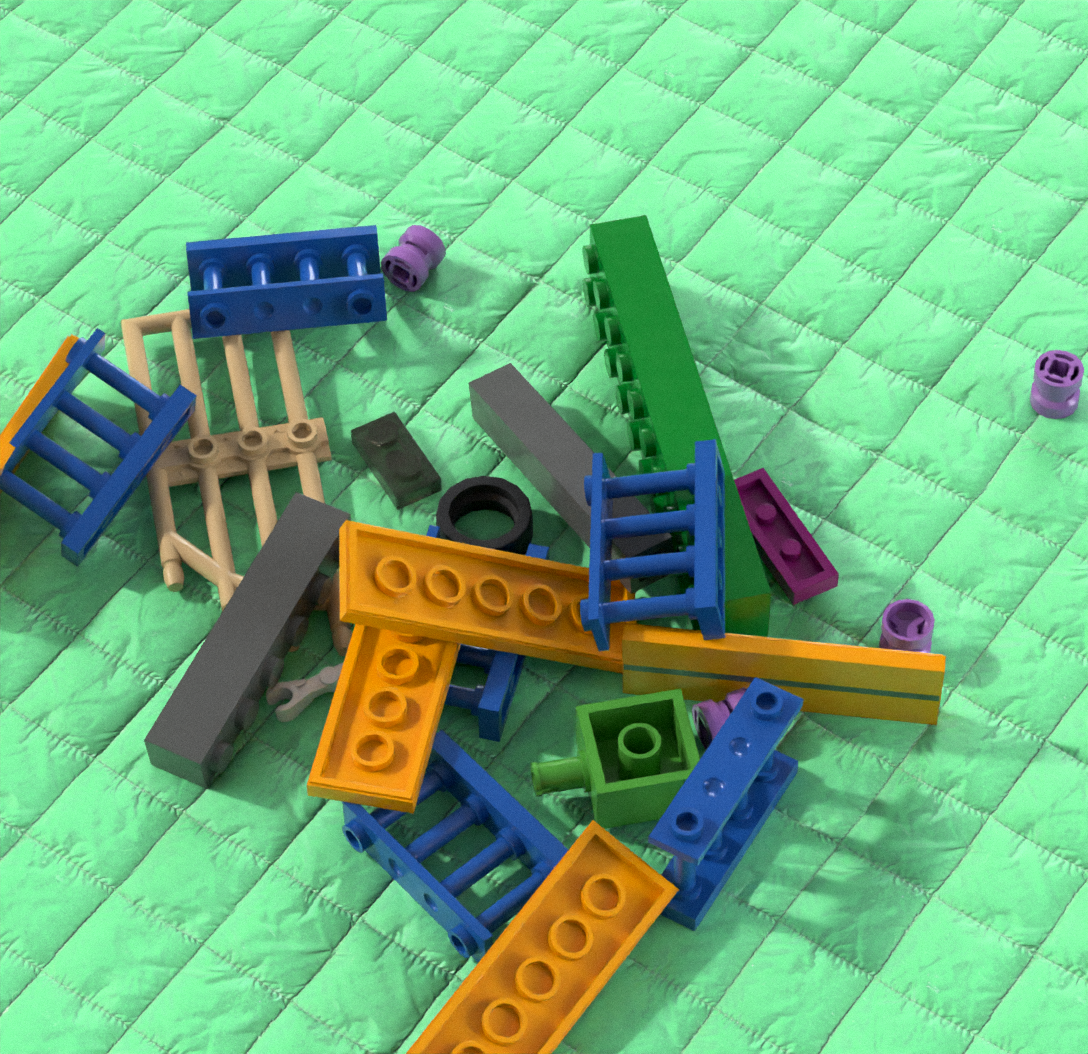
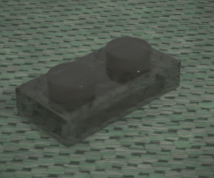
[351,411,442,510]

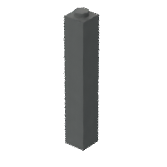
[468,363,673,594]

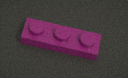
[734,468,839,605]

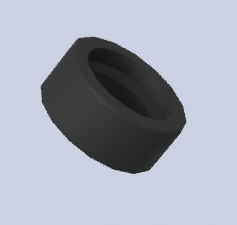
[436,476,533,555]

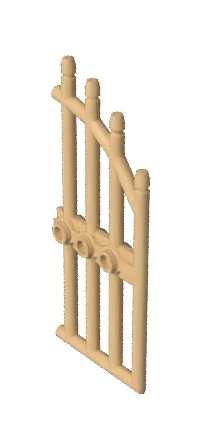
[121,309,352,656]

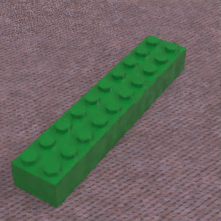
[582,215,771,637]

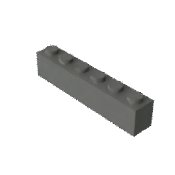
[144,492,351,789]

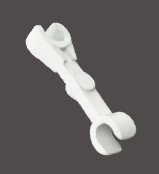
[266,662,344,722]

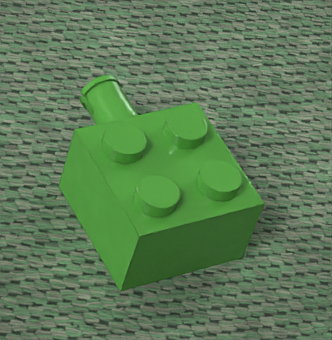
[530,688,700,829]

